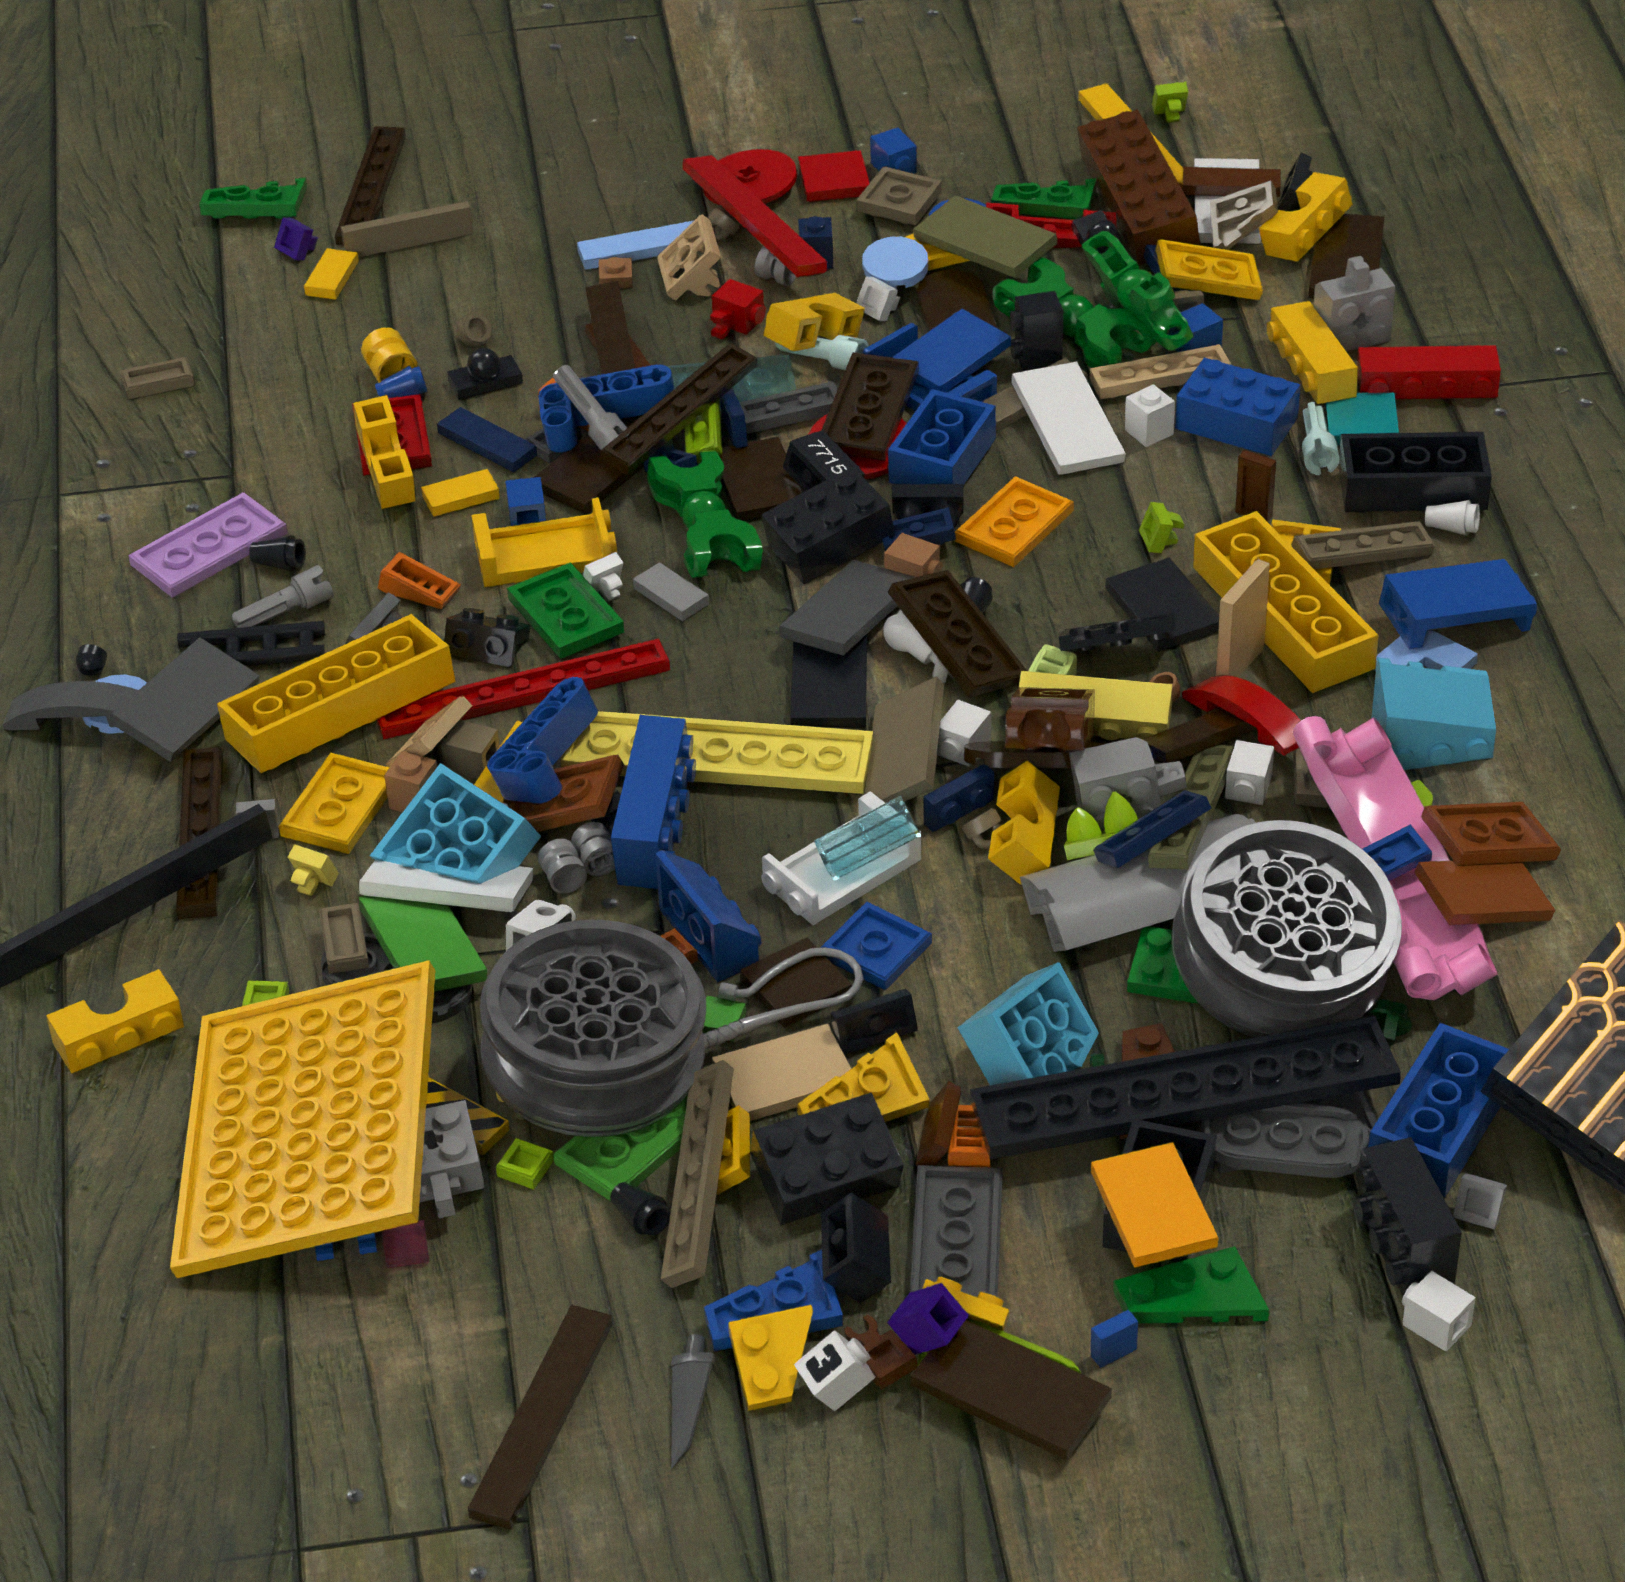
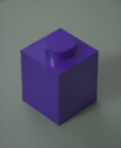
[887,1283,969,1355]

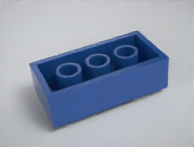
[611,715,696,889]
[1368,1023,1509,1197]

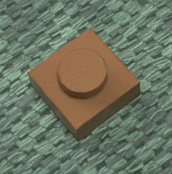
[599,257,633,288]

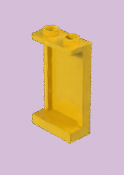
[471,498,617,587]

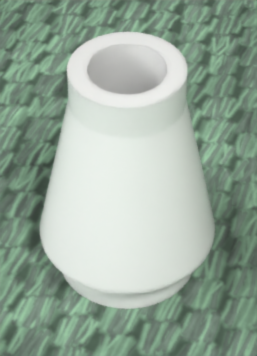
[1425,500,1480,536]

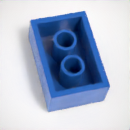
[1175,358,1301,456]
[888,389,996,484]

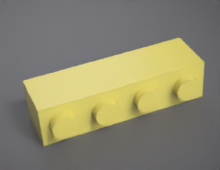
[1019,671,1172,740]

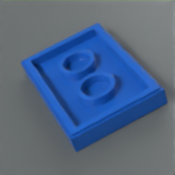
[892,309,1011,392]

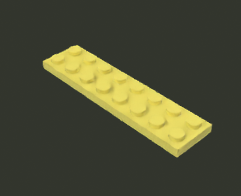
[560,711,873,794]

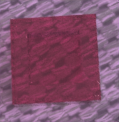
[382,1220,430,1268]

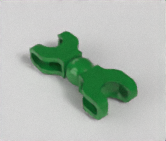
[1082,231,1194,351]
[992,257,1157,368]
[647,450,763,578]

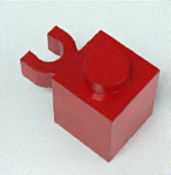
[710,279,766,340]

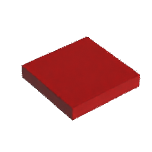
[798,150,870,202]

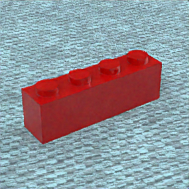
[1357,345,1501,399]

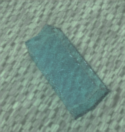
[814,796,922,881]

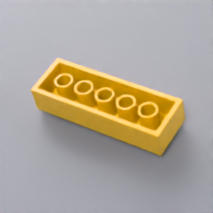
[1193,511,1379,693]
[217,614,456,773]

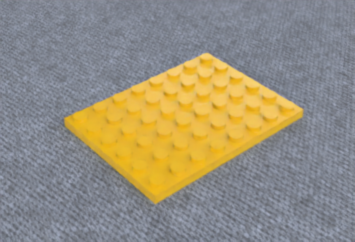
[170,960,436,1278]

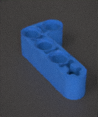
[538,365,675,452]
[487,677,598,803]

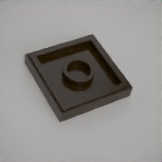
[740,937,852,1028]

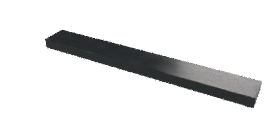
[0,804,273,988]

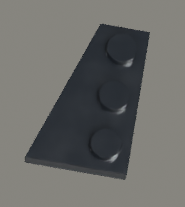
[1059,613,1176,652]

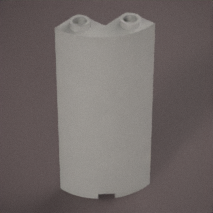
[1020,814,1256,952]

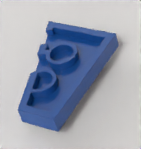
[704,1249,843,1351]

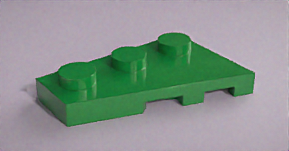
[199,177,307,219]
[991,178,1097,220]
[1113,1246,1269,1323]

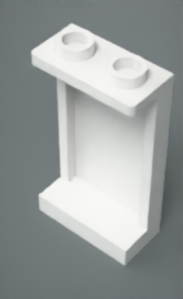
[761,791,921,925]

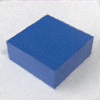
[1090,1310,1138,1368]

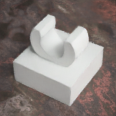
[856,276,900,321]
[583,552,623,602]

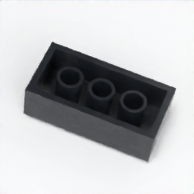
[1338,432,1492,513]

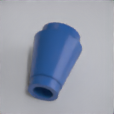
[375,366,428,398]

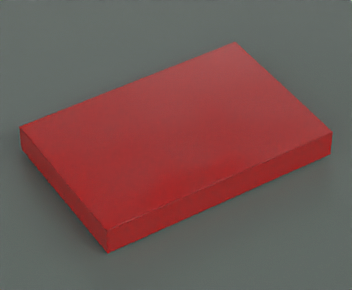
[352,394,432,476]

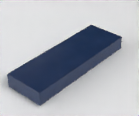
[437,407,537,472]
[1093,790,1211,868]

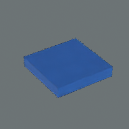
[820,902,932,991]

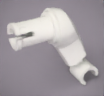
[883,609,953,683]

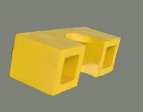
[1259,172,1353,262]
[763,293,865,351]
[353,395,416,509]
[988,760,1060,885]
[46,969,184,1074]

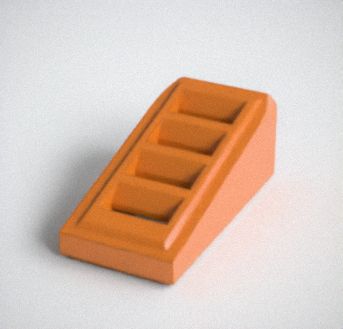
[378,552,461,609]
[948,1105,991,1167]

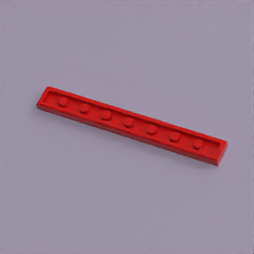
[682,155,827,277]
[376,639,670,740]

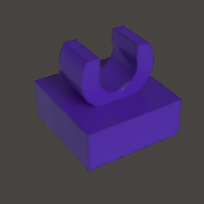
[274,217,318,261]

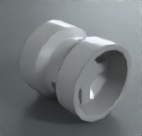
[754,246,796,286]
[571,822,615,876]
[538,839,587,893]

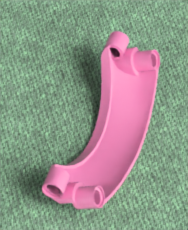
[1293,716,1498,1001]

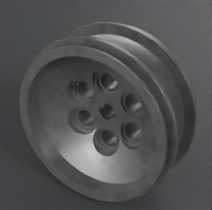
[1172,820,1402,1038]
[480,920,706,1137]

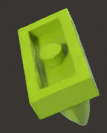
[1064,791,1138,861]

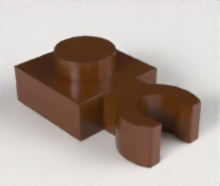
[844,1315,918,1390]

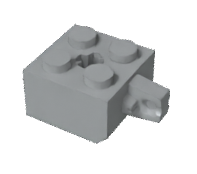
[1314,256,1395,352]
[1069,737,1187,831]
[420,1100,485,1218]

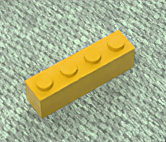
[1267,301,1358,404]

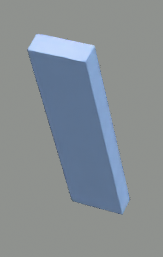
[577,221,693,270]

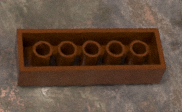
[1077,109,1200,266]

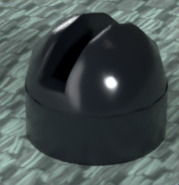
[76,644,108,676]

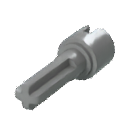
[553,365,627,450]
[232,565,334,628]

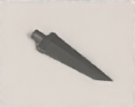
[671,1334,715,1469]

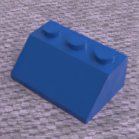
[655,850,762,982]

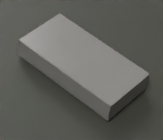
[633,562,709,621]

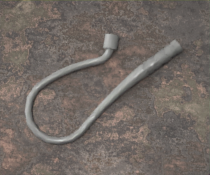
[704,947,863,1050]

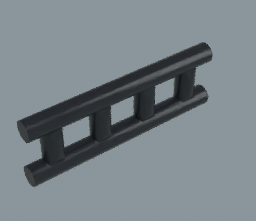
[177,621,326,666]

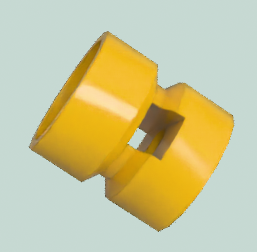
[361,327,418,382]

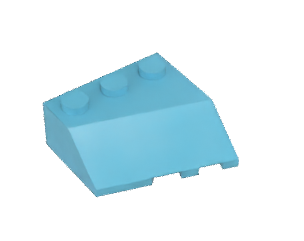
[1371,657,1496,770]
[370,763,541,884]
[957,962,1099,1085]

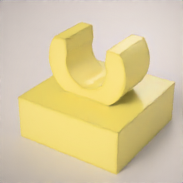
[287,844,339,896]

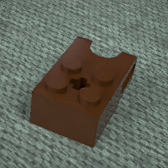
[1005,687,1095,752]

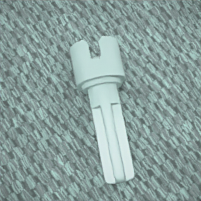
[775,335,869,370]
[1302,402,1339,475]

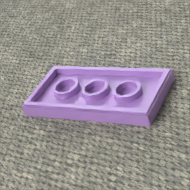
[129,492,287,598]

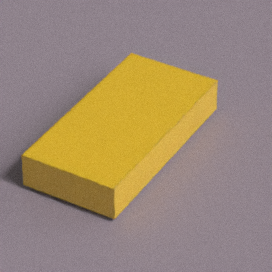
[304,248,359,300]
[421,469,500,517]

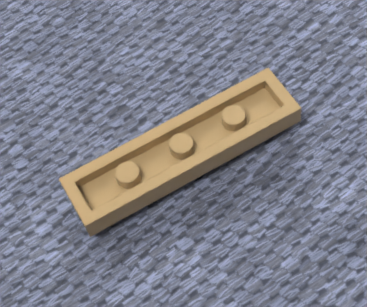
[1090,344,1231,399]

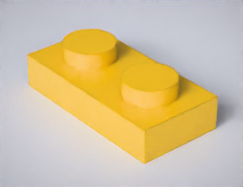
[716,1105,750,1195]
[922,1277,1010,1331]

